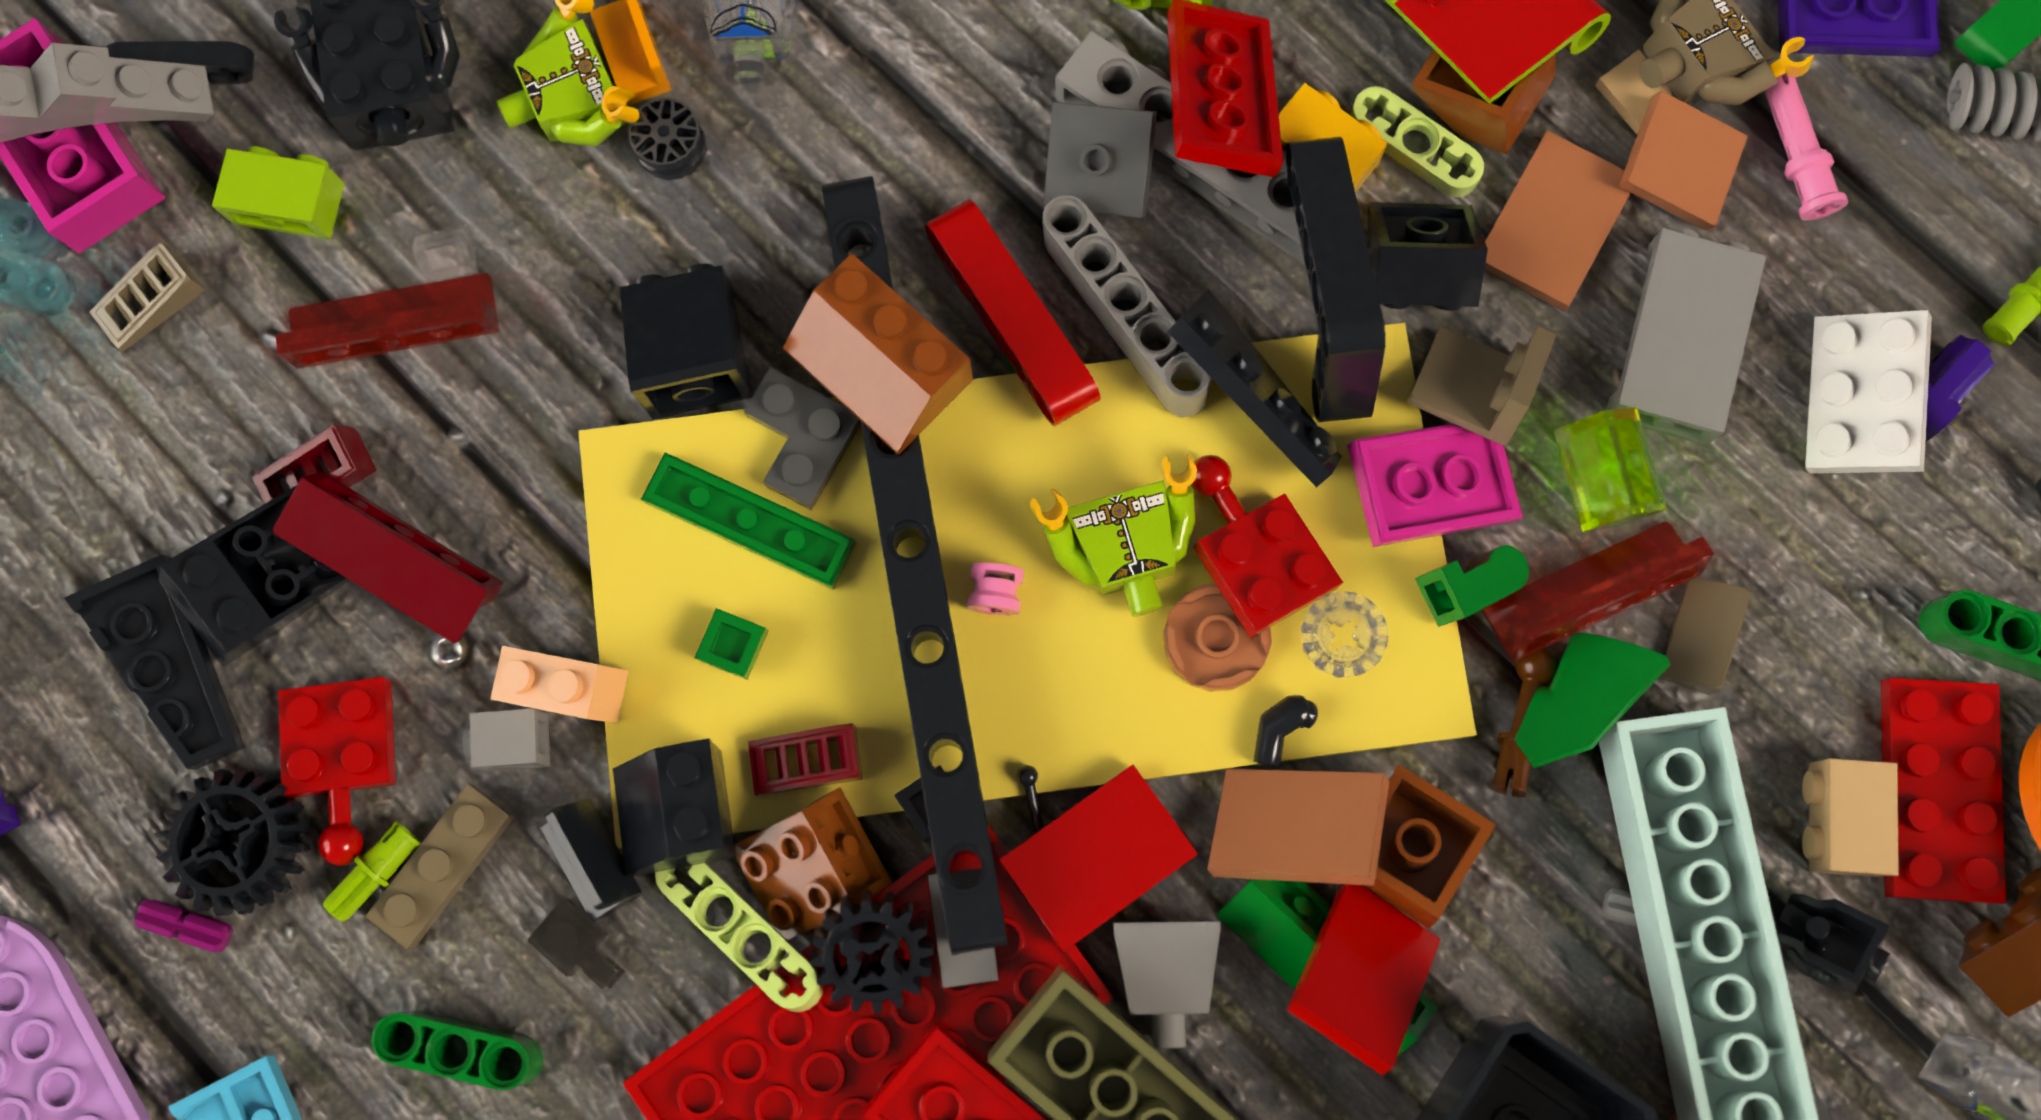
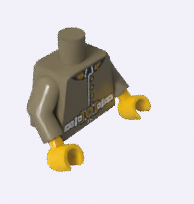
[1639,0,1814,106]

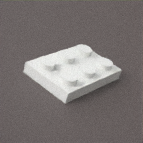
[1805,310,1932,473]

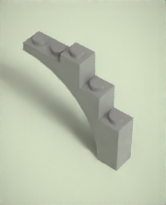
[0,42,214,143]

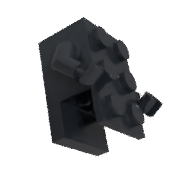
[274,0,460,151]

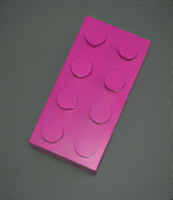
[0,18,166,254]

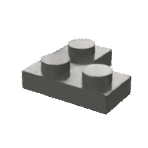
[744,367,861,511]

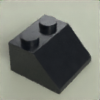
[1368,202,1488,311]
[613,738,736,877]

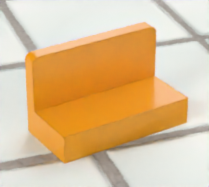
[590,0,672,106]

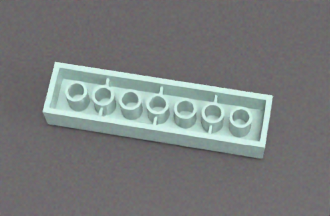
[1599,707,1819,1120]

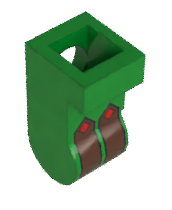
[1415,545,1529,627]

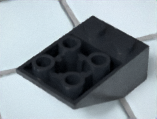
[159,485,349,667]

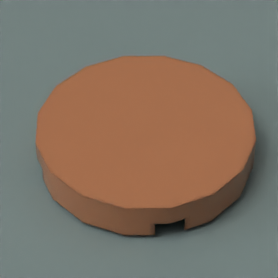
[1163,584,1272,692]

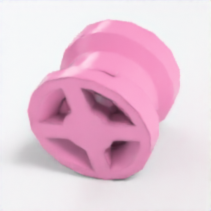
[966,563,1024,616]

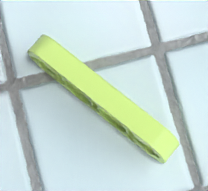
[655,863,824,1012]

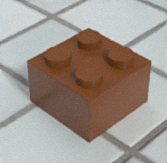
[1363,764,1496,929]

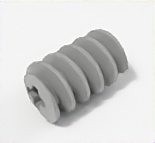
[1947,63,2041,143]

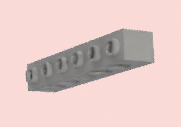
[1055,31,1305,265]

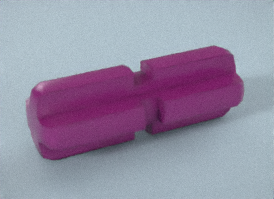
[134,899,233,952]

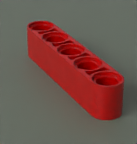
[924,199,1101,427]

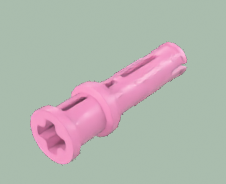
[1764,74,1849,221]

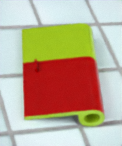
[1385,0,1611,104]

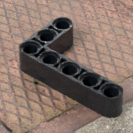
[1286,136,1386,423]

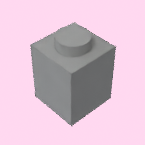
[463,708,550,772]

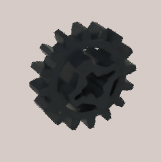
[810,889,934,1013]

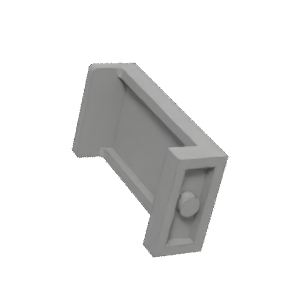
[1604,228,1766,446]

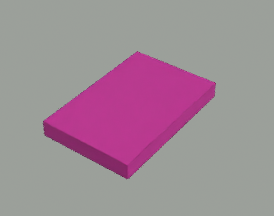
[1347,424,1523,547]

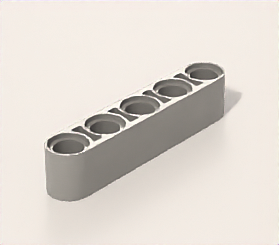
[1043,195,1211,417]

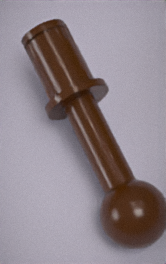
[1490,645,1559,797]

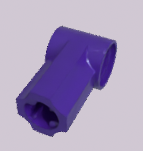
[1925,334,1996,442]

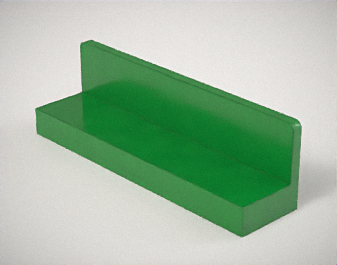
[1218,879,1438,1055]

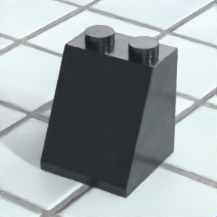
[619,263,753,419]

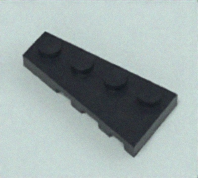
[1167,289,1342,488]
[64,554,245,770]

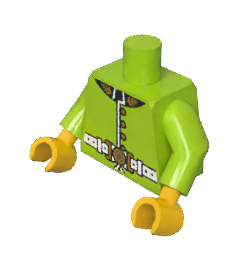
[497,0,639,147]
[1030,453,1197,617]

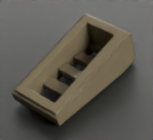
[89,242,206,353]

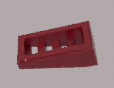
[252,424,376,503]
[748,723,863,796]

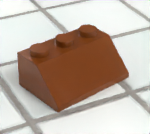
[783,253,973,455]

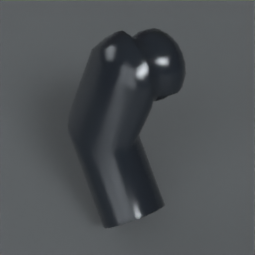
[1253,695,1318,766]

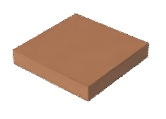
[1619,90,1748,231]

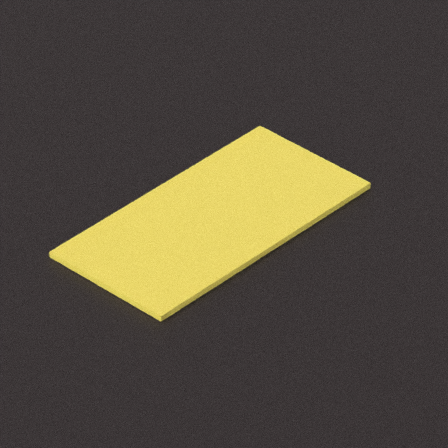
[579,323,1477,849]

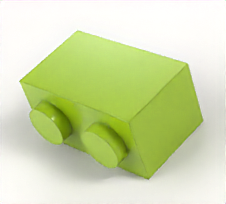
[212,146,345,240]

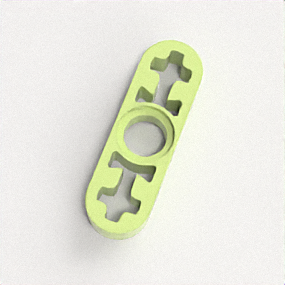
[1350,86,1484,197]

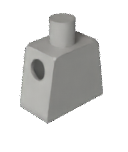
[1112,921,1220,1048]

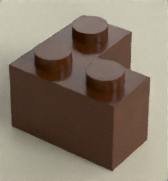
[1958,867,2041,1018]

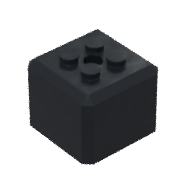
[1416,1015,1658,1120]

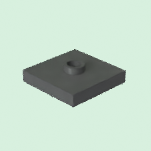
[1043,102,1157,218]

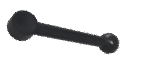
[1017,765,1044,834]

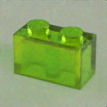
[1553,407,1667,532]

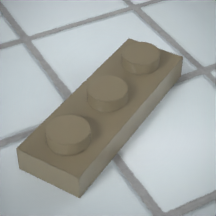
[365,784,515,949]

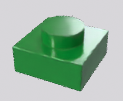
[694,608,768,680]

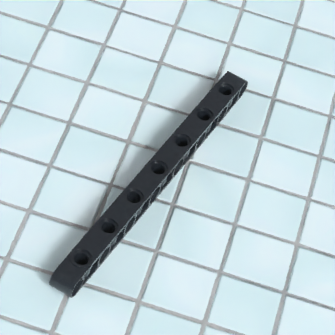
[822,175,1008,956]

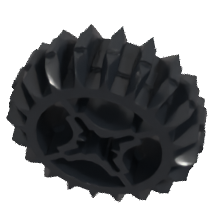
[156,768,312,916]

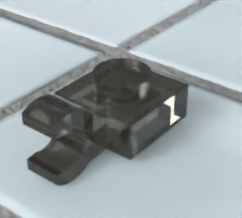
[526,898,626,989]

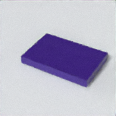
[1778,0,1940,57]

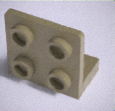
[1408,326,1557,446]

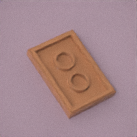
[1485,130,1631,312]
[1207,769,1389,886]

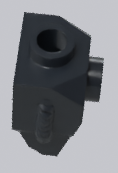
[1775,893,1890,993]

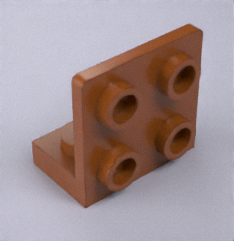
[734,787,892,940]

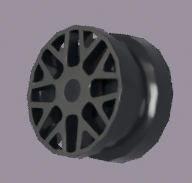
[628,98,707,180]

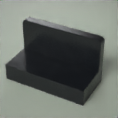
[540,798,642,922]

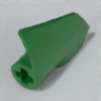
[1514,632,1671,768]

